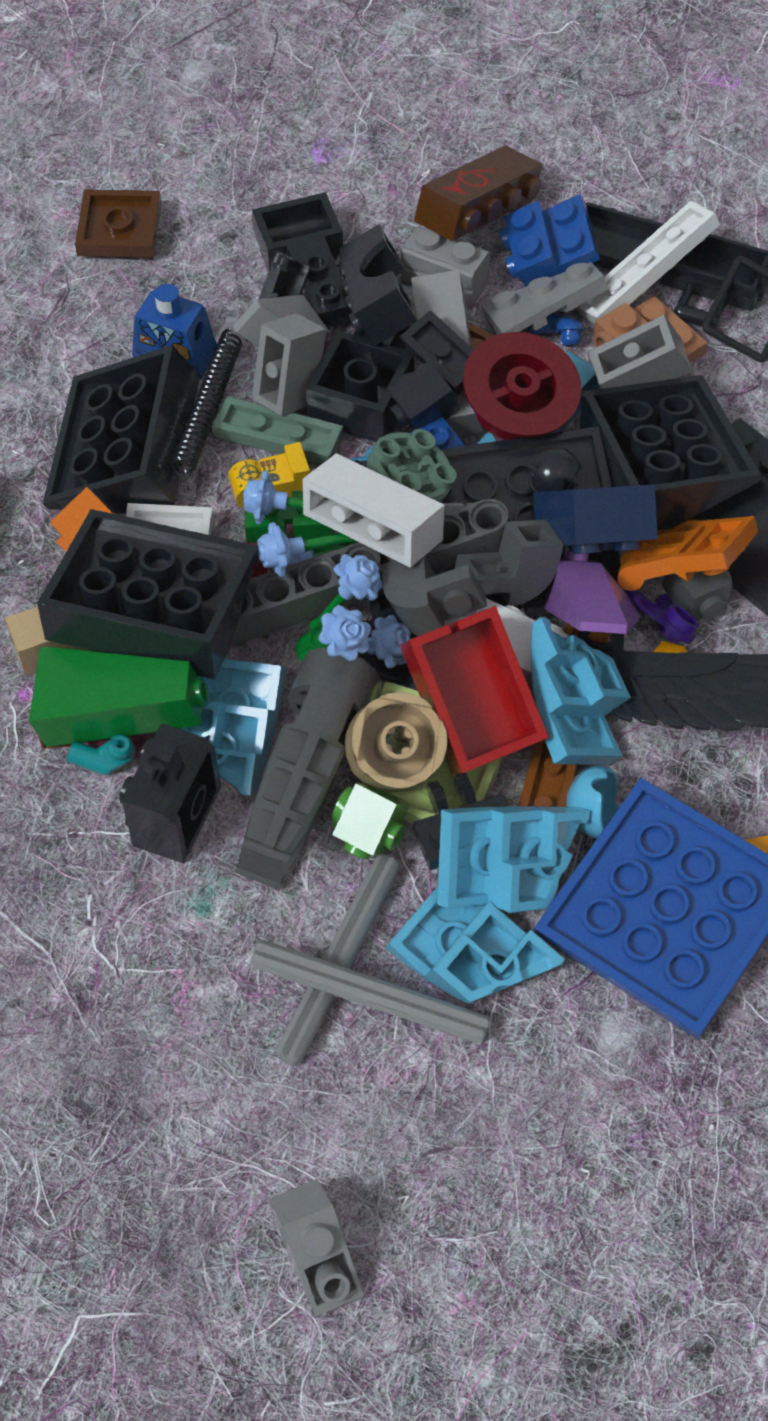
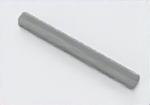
[276,854,400,1066]
[251,940,489,1043]

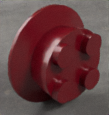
[463,332,581,441]

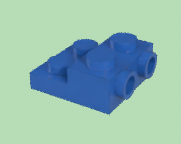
[499,194,600,287]

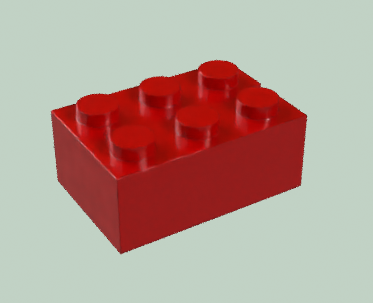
[399,606,549,775]

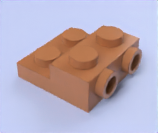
[593,296,708,363]

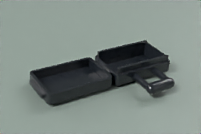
[586,202,768,328]

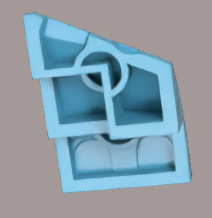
[531,617,631,765]
[180,659,287,796]
[437,806,590,913]
[385,886,565,1004]

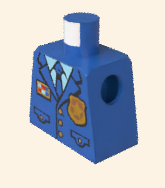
[132,284,217,379]

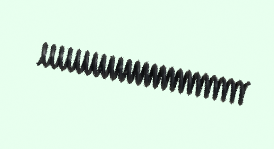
[171,328,242,478]

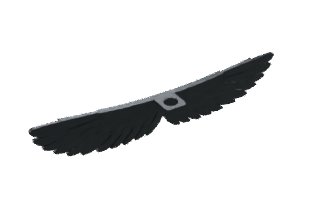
[358,620,768,730]

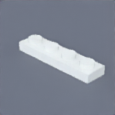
[576,201,720,324]

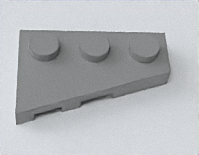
[481,262,607,335]

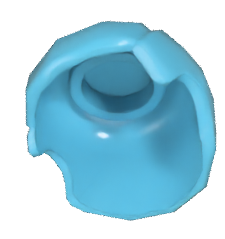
[566,765,619,839]

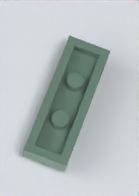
[212,396,343,465]

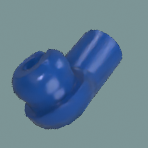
[528,313,584,346]

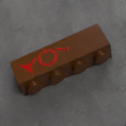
[414,145,543,241]

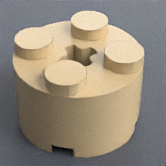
[345,692,447,792]

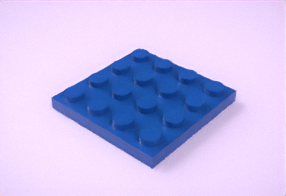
[534,778,768,1040]

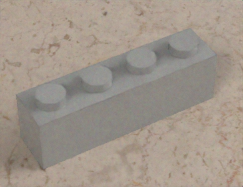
[408,269,483,436]

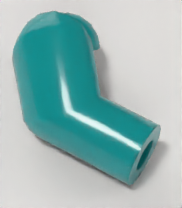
[67,734,135,775]

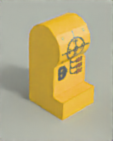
[228,442,310,509]

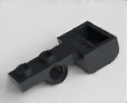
[252,192,352,324]

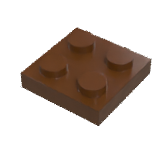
[75,189,162,258]

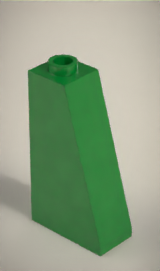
[29,647,209,747]

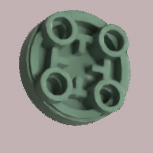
[366,429,457,503]

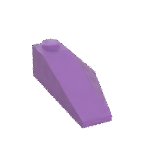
[544,551,641,634]

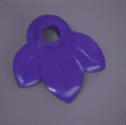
[627,589,699,644]

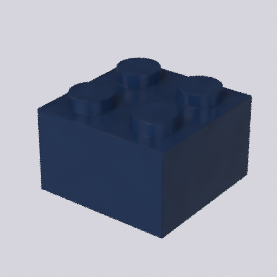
[533,484,658,554]

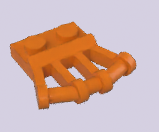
[618,516,758,591]

